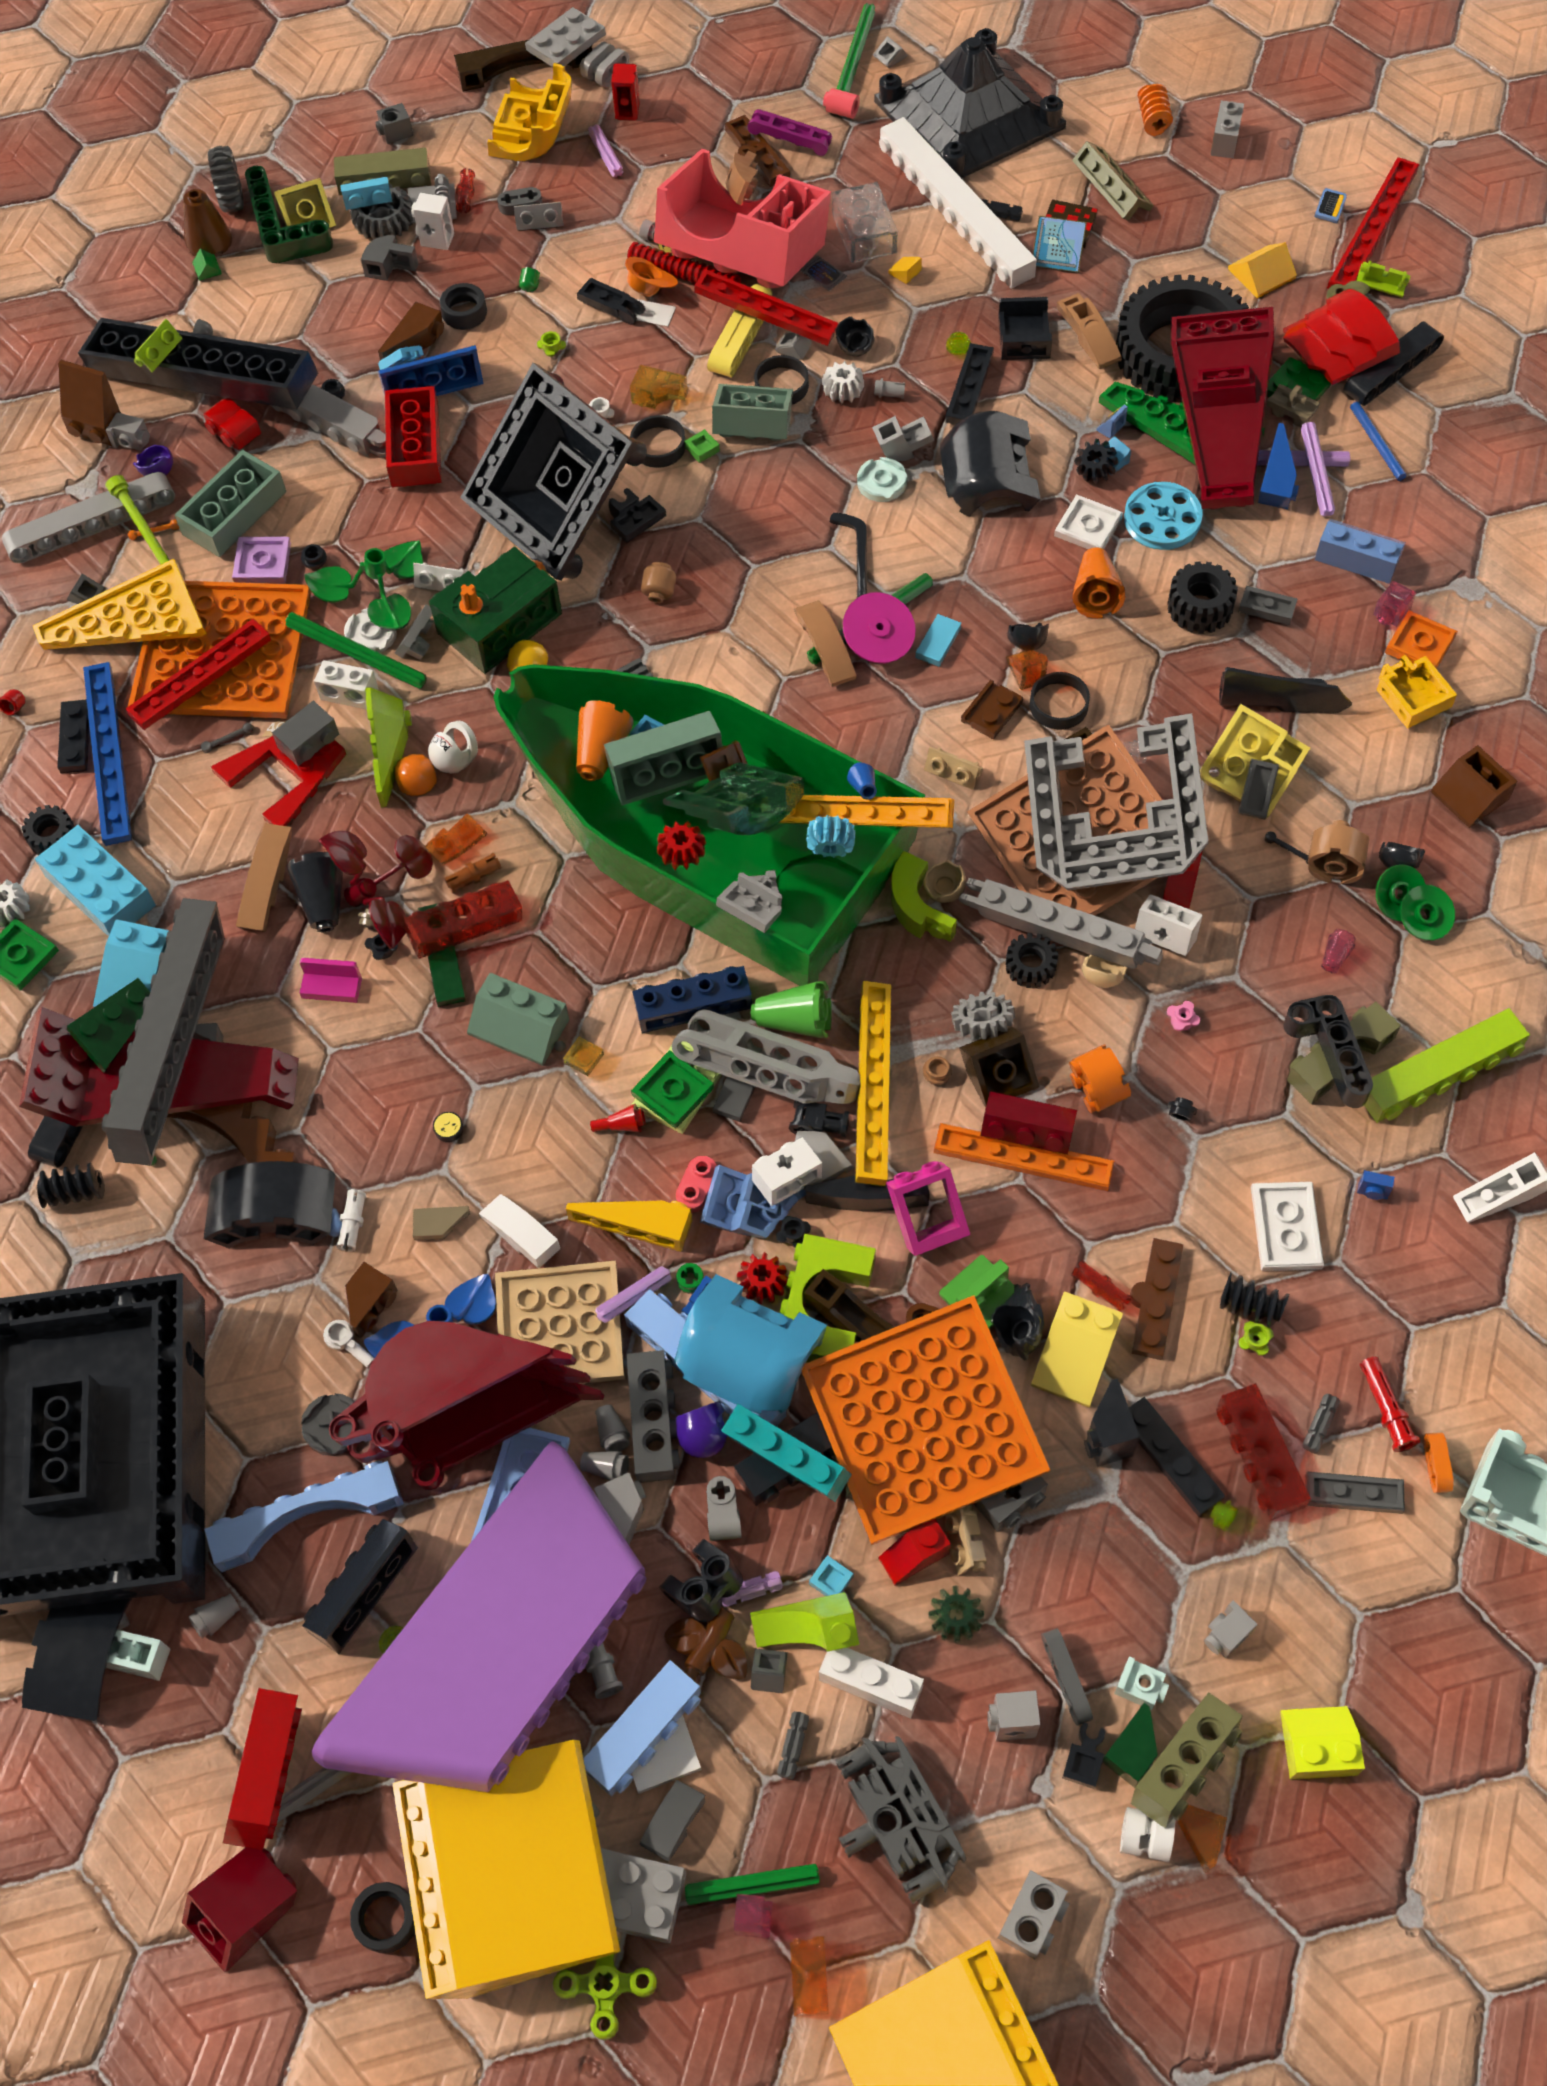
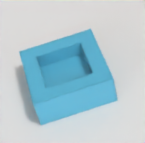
[809,1555,854,1596]

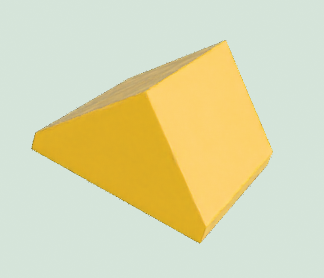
[1228,242,1297,299]

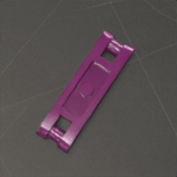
[748,109,832,156]

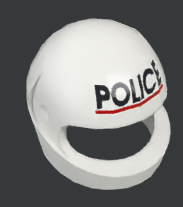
[428,721,478,774]

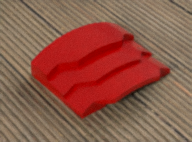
[1283,289,1400,385]

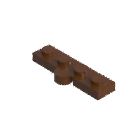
[725,115,790,187]
[1130,1238,1184,1360]

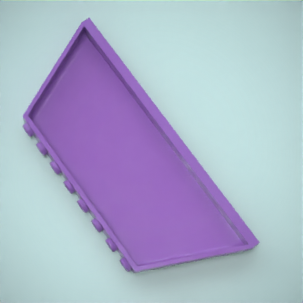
[312,1441,646,1792]

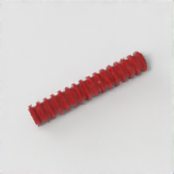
[627,242,741,284]

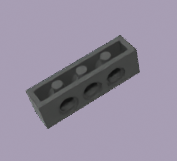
[627,1350,680,1483]

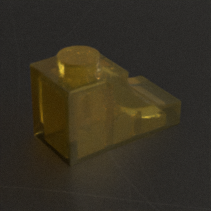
[630,365,688,409]

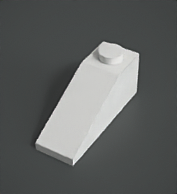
[1453,1153,1547,1223]

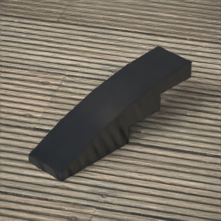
[804,1175,930,1211]

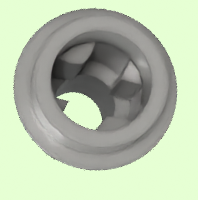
[595,1405,630,1452]
[580,1451,629,1481]
[188,1594,240,1638]

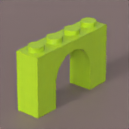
[780,1234,876,1363]

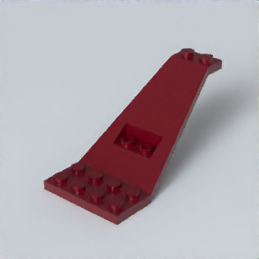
[1171,307,1275,510]
[19,1007,299,1127]

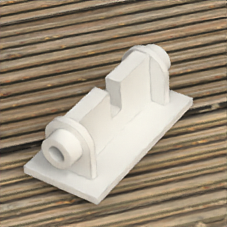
[413,563,466,591]

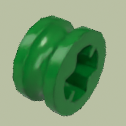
[676,1263,704,1294]

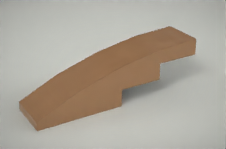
[236,823,293,932]

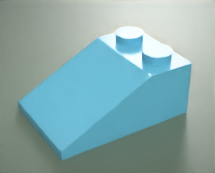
[93,919,169,1007]

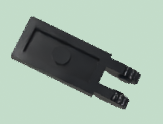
[577,278,646,325]

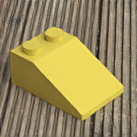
[1031,1291,1123,1408]

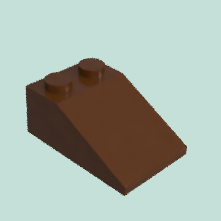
[58,360,121,446]

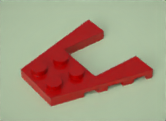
[211,736,346,826]

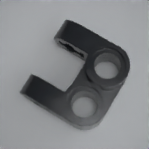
[659,1539,743,1622]

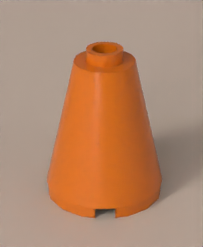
[1072,547,1126,619]
[576,701,633,781]

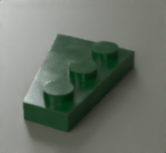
[66,978,150,1073]

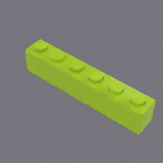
[1364,1008,1530,1123]

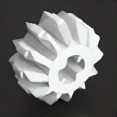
[822,361,864,404]
[0,879,30,928]

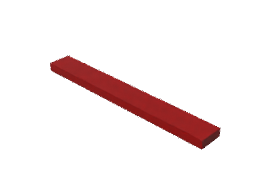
[1327,157,1420,289]

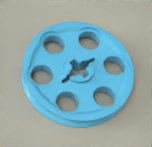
[1124,482,1203,550]

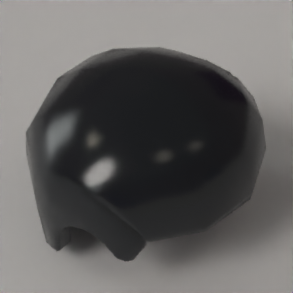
[836,316,875,356]
[1007,623,1049,651]
[1379,842,1425,869]

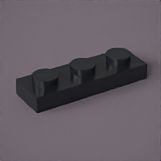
[57,699,89,773]

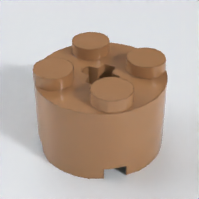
[1308,820,1370,884]

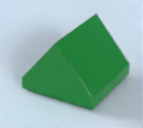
[192,248,222,281]

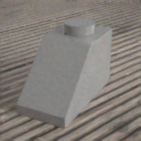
[594,1473,646,1545]

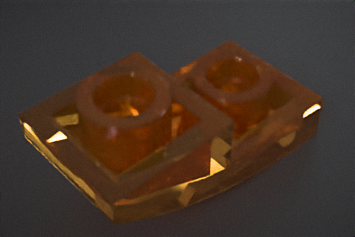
[424,813,488,865]

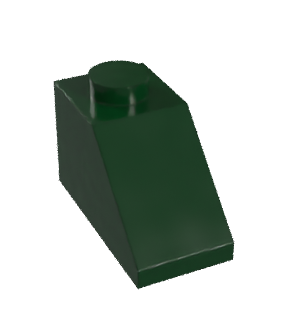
[1103,1702,1158,1788]

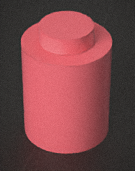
[823,88,860,119]

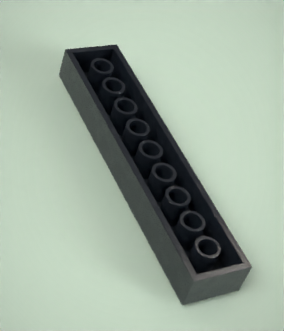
[78,318,318,410]

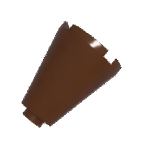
[183,189,232,256]

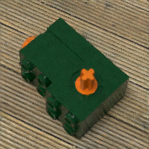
[429,546,562,674]

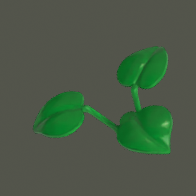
[304,540,423,630]

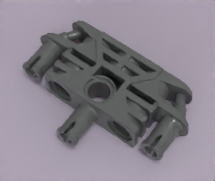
[835,1736,966,1904]

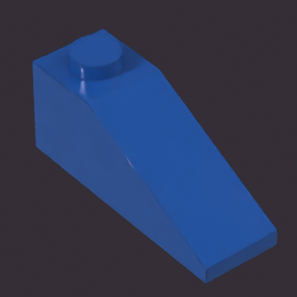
[1258,423,1299,509]

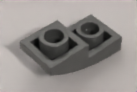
[640,1780,705,1862]

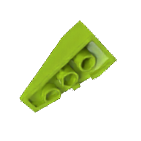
[365,687,412,808]

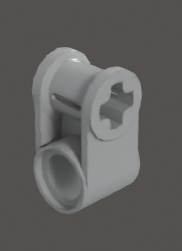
[706,1476,742,1541]

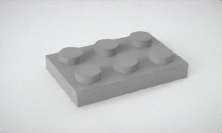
[525,7,606,67]

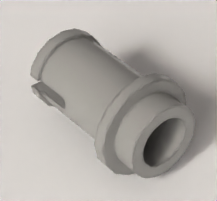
[874,378,905,399]

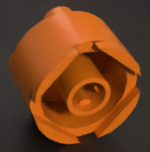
[1069,1044,1131,1113]

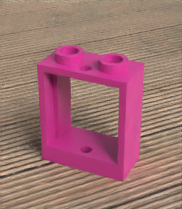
[886,1161,971,1256]

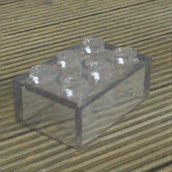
[832,182,898,263]

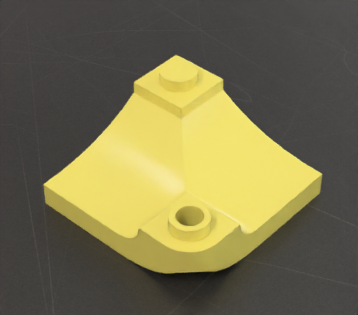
[1200,704,1310,818]

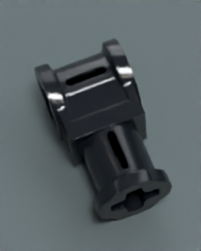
[789,1100,850,1138]

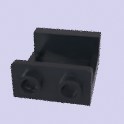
[998,297,1052,360]

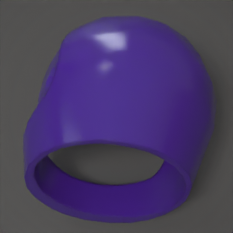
[676,1401,728,1458]

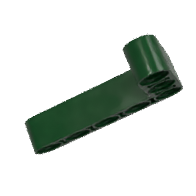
[245,165,333,263]

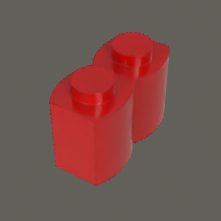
[203,397,261,450]

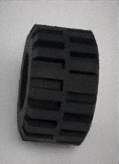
[1167,561,1238,634]

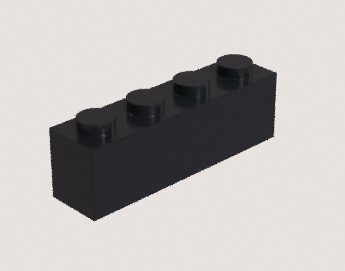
[734,1412,835,1506]

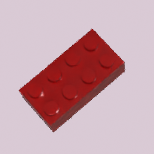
[385,386,442,488]
[222,1688,302,1850]

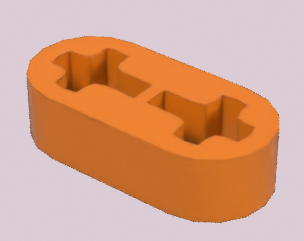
[1424,1432,1454,1493]

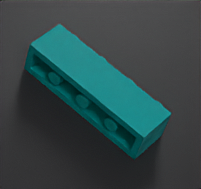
[721,1404,852,1502]

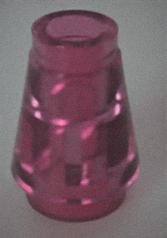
[1321,929,1356,973]

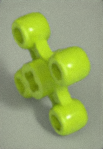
[553,1935,657,2040]

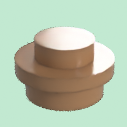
[923,1056,952,1085]

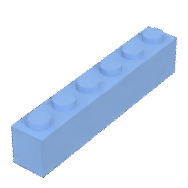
[624,1289,786,1427]

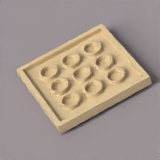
[495,1261,625,1384]

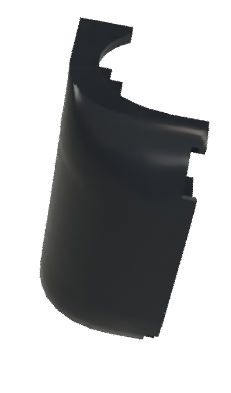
[940,411,1041,517]

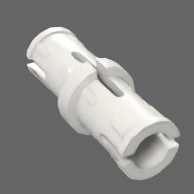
[336,1189,366,1252]

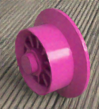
[843,592,916,664]

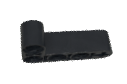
[1283,995,1373,1108]

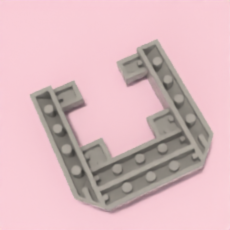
[1024,713,1209,891]

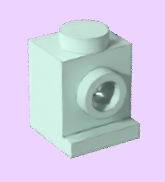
[1114,1656,1169,1710]

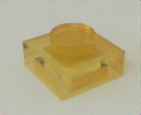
[563,1036,604,1076]

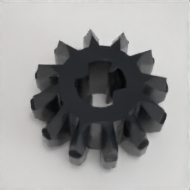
[1074,438,1119,484]

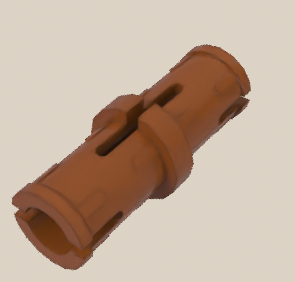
[444,853,502,893]

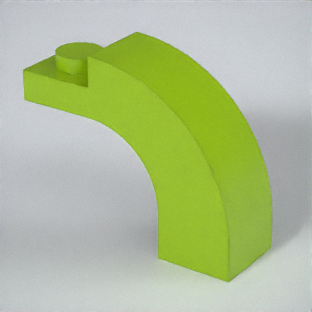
[891,851,957,942]

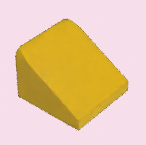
[888,257,922,284]

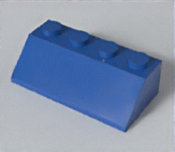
[378,345,484,396]

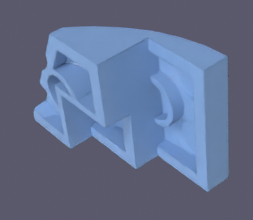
[700,1165,805,1238]

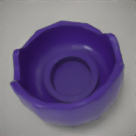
[133,445,173,476]

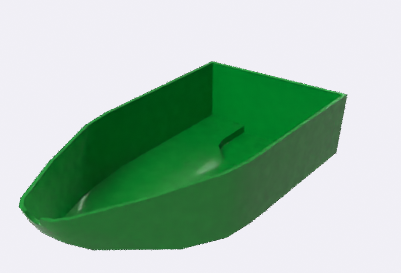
[493,664,925,986]

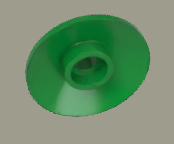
[1376,865,1426,921]
[1400,885,1455,941]

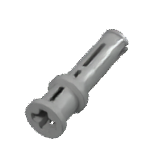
[585,1643,624,1699]

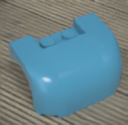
[674,1274,827,1414]

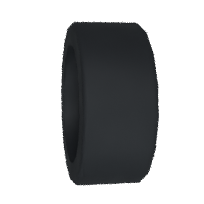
[440,283,487,330]
[350,1882,415,1953]

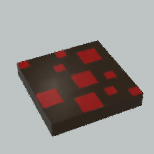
[1046,199,1098,248]

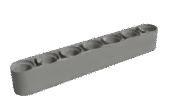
[2,472,175,563]

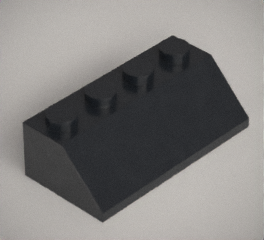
[302,1519,418,1655]

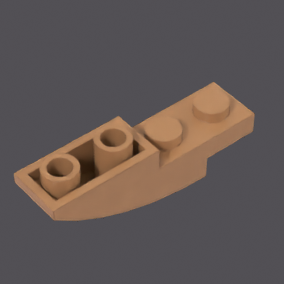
[725,151,759,205]
[1057,293,1122,369]

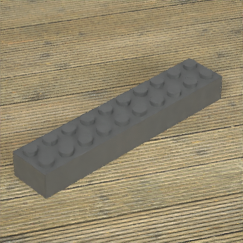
[102,898,225,1166]

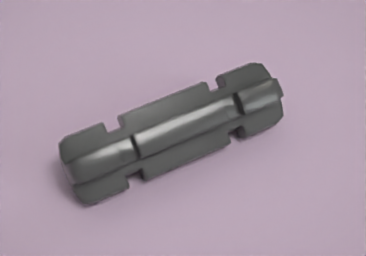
[1302,1394,1340,1453]
[777,1711,809,1780]

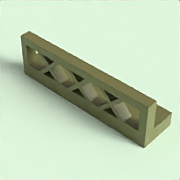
[1072,141,1154,221]

